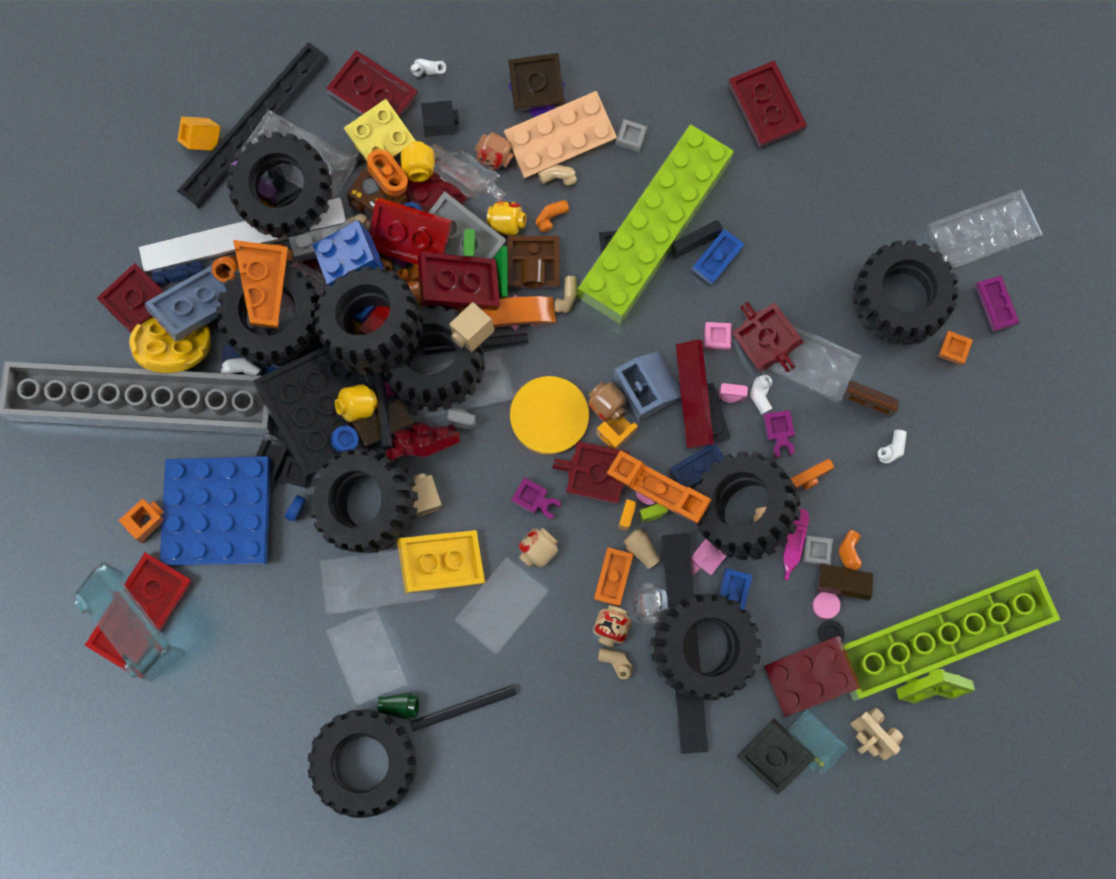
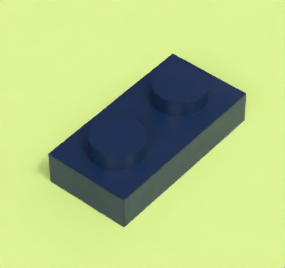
[669,442,724,488]

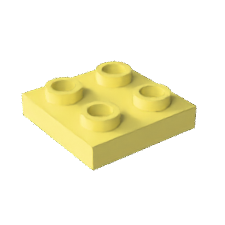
[344,99,415,168]

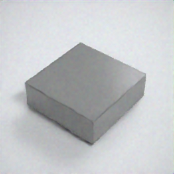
[615,119,648,152]
[802,535,833,565]

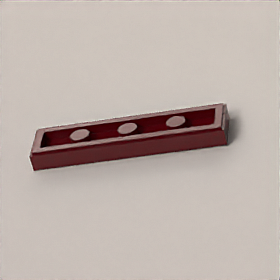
[675,339,714,449]

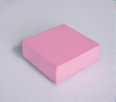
[704,322,732,351]

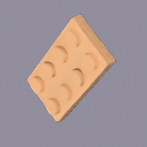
[503,91,617,179]

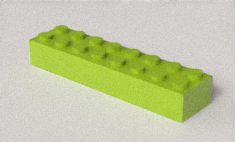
[577,124,734,325]
[844,569,1061,701]

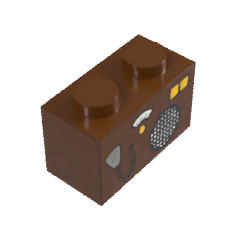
[346,169,408,220]

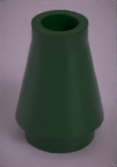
[377,692,419,720]

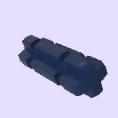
[152,260,204,286]

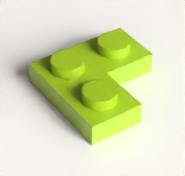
[896,669,975,704]

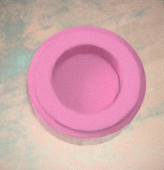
[812,592,840,620]

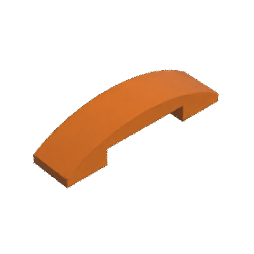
[452,296,556,328]
[607,450,712,524]

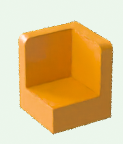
[177,116,220,150]
[596,416,638,449]

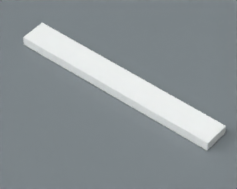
[139,198,346,274]

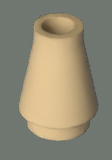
[623,528,661,569]

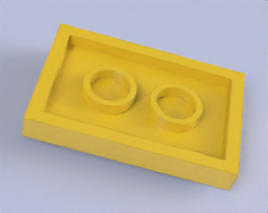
[397,530,485,594]

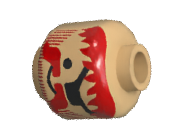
[518,527,558,568]
[593,605,632,648]

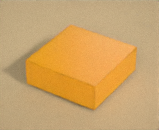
[618,499,636,531]

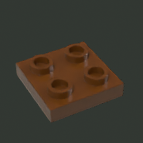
[508,236,560,289]

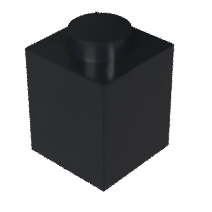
[421,100,459,137]

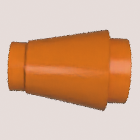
[212,255,238,282]

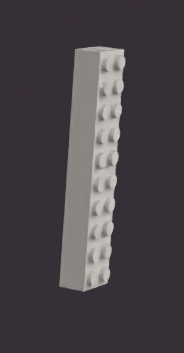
[0,361,273,435]

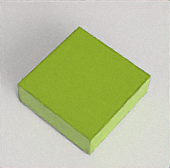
[638,504,668,524]

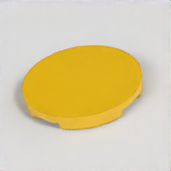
[129,318,211,373]
[510,376,589,455]

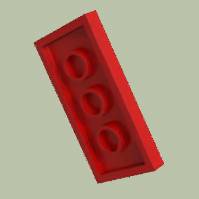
[84,552,192,674]

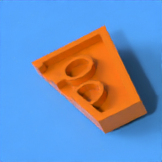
[233,240,288,328]

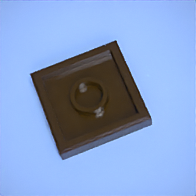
[508,53,565,112]

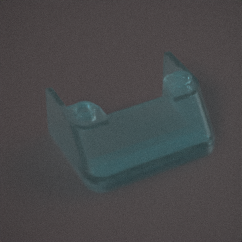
[74,562,186,682]

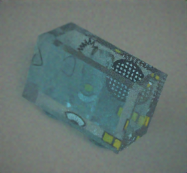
[786,709,848,773]

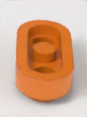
[367,149,408,196]

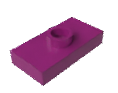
[975,275,1020,332]

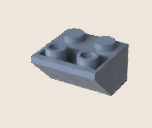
[613,352,681,422]

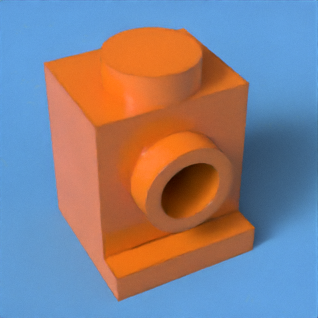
[118,498,164,544]

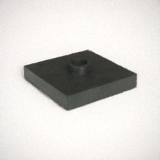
[737,718,815,794]

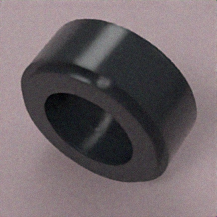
[816,620,845,643]

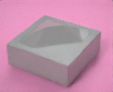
[447,409,476,431]

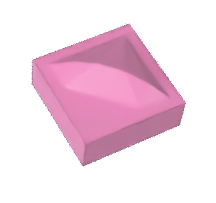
[718,383,748,403]
[691,539,726,576]

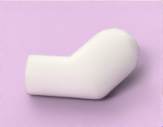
[411,59,446,77]
[221,358,262,376]
[750,374,773,415]
[877,430,907,464]

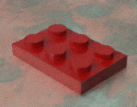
[369,198,452,265]

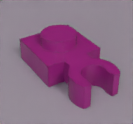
[763,410,795,459]
[511,477,561,520]

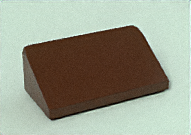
[843,380,899,417]

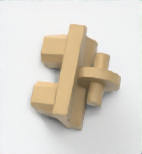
[850,708,903,761]

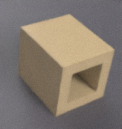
[449,302,495,352]
[412,473,443,518]

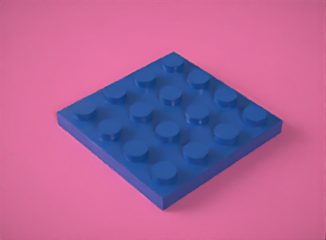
[160,456,271,566]

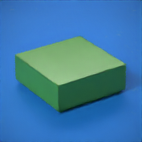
[463,229,476,257]

